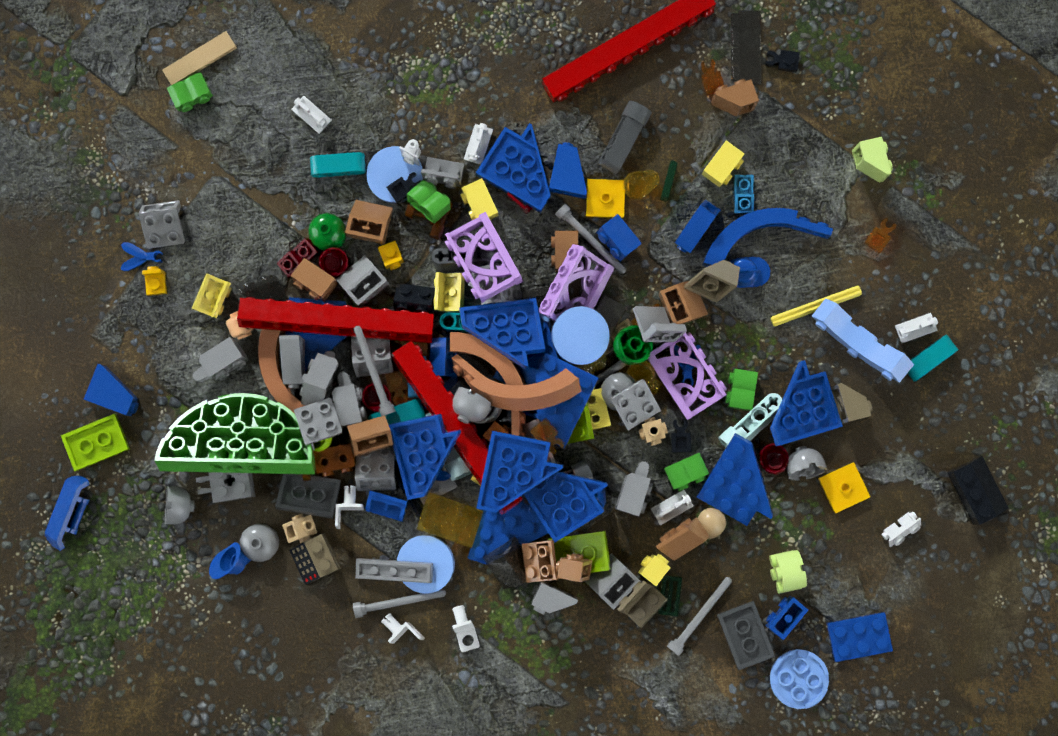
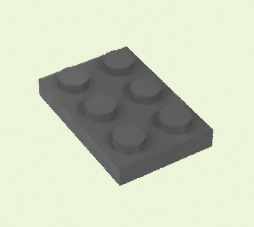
[275,474,341,519]
[717,601,775,670]

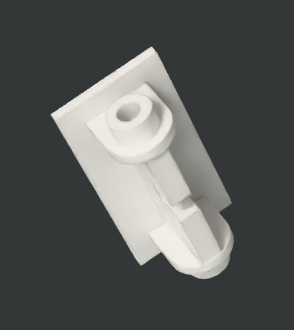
[291,96,332,134]
[464,123,493,165]
[399,139,421,166]
[895,313,938,344]
[651,490,693,525]
[881,512,921,547]

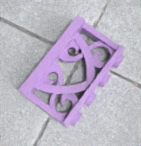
[445,212,523,303]
[538,244,614,322]
[648,332,727,420]

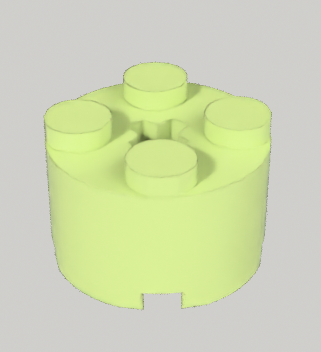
[769,550,807,594]

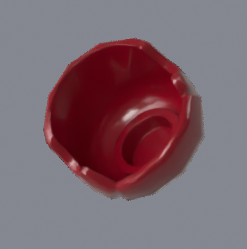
[319,247,348,276]
[362,383,391,412]
[760,443,789,475]

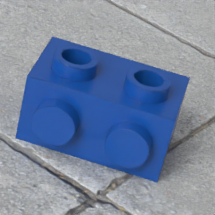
[596,214,642,261]
[765,596,808,640]

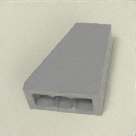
[279,335,305,389]

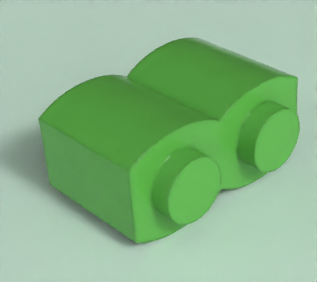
[167,72,213,112]
[407,180,451,224]
[725,369,758,411]
[663,453,709,491]

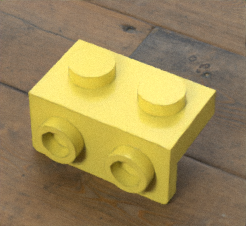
[433,272,465,312]
[192,273,232,318]

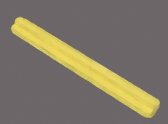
[771,286,862,326]

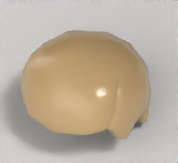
[698,508,726,539]

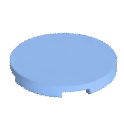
[366,146,423,203]
[551,306,610,365]
[397,535,455,594]
[770,649,829,709]

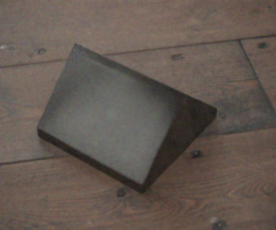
[483,537,526,589]

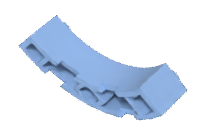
[812,298,914,382]

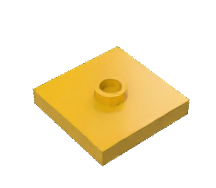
[586,179,625,219]
[818,462,870,513]

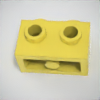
[702,140,744,188]
[460,178,499,220]
[587,388,611,430]
[638,554,671,586]

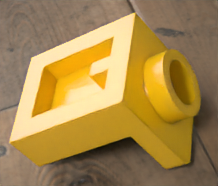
[378,241,404,270]
[142,266,167,296]

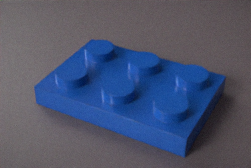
[826,612,893,662]

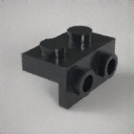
[393,283,435,314]

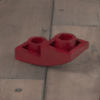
[276,238,320,278]

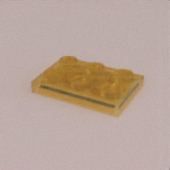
[416,492,483,548]

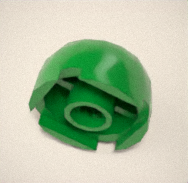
[308,213,346,251]
[613,325,653,365]

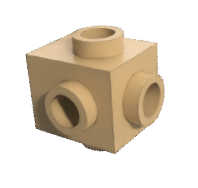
[638,417,668,446]
[282,514,317,543]

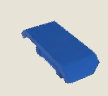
[45,475,90,551]

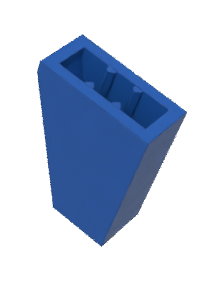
[549,142,587,199]
[675,199,721,253]
[84,364,139,417]

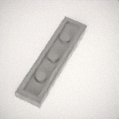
[355,558,433,583]

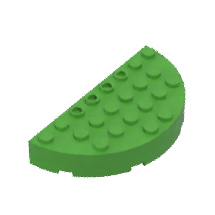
[154,393,316,474]

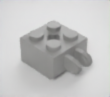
[192,337,249,383]
[299,351,338,405]
[332,372,368,429]
[615,461,653,516]
[196,472,256,503]

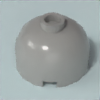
[601,372,636,411]
[452,387,492,424]
[787,446,827,481]
[165,486,194,525]
[240,524,279,562]

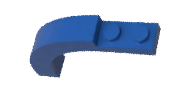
[702,208,833,267]

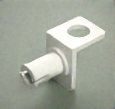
[335,486,364,529]
[452,605,480,652]
[381,613,425,644]

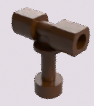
[405,202,453,240]

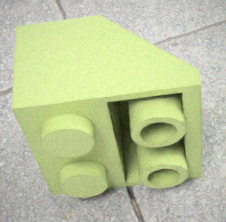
[852,137,893,183]

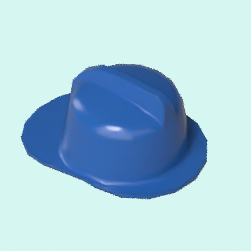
[730,257,770,288]
[209,542,251,579]

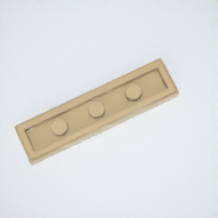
[162,31,237,85]

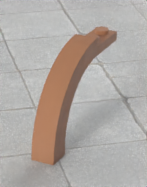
[258,329,306,414]
[450,332,526,437]
[452,354,581,411]

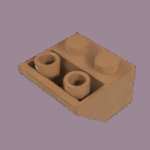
[711,79,759,116]
[345,200,393,245]
[658,281,708,324]
[347,415,393,457]
[656,517,710,561]
[522,540,558,583]

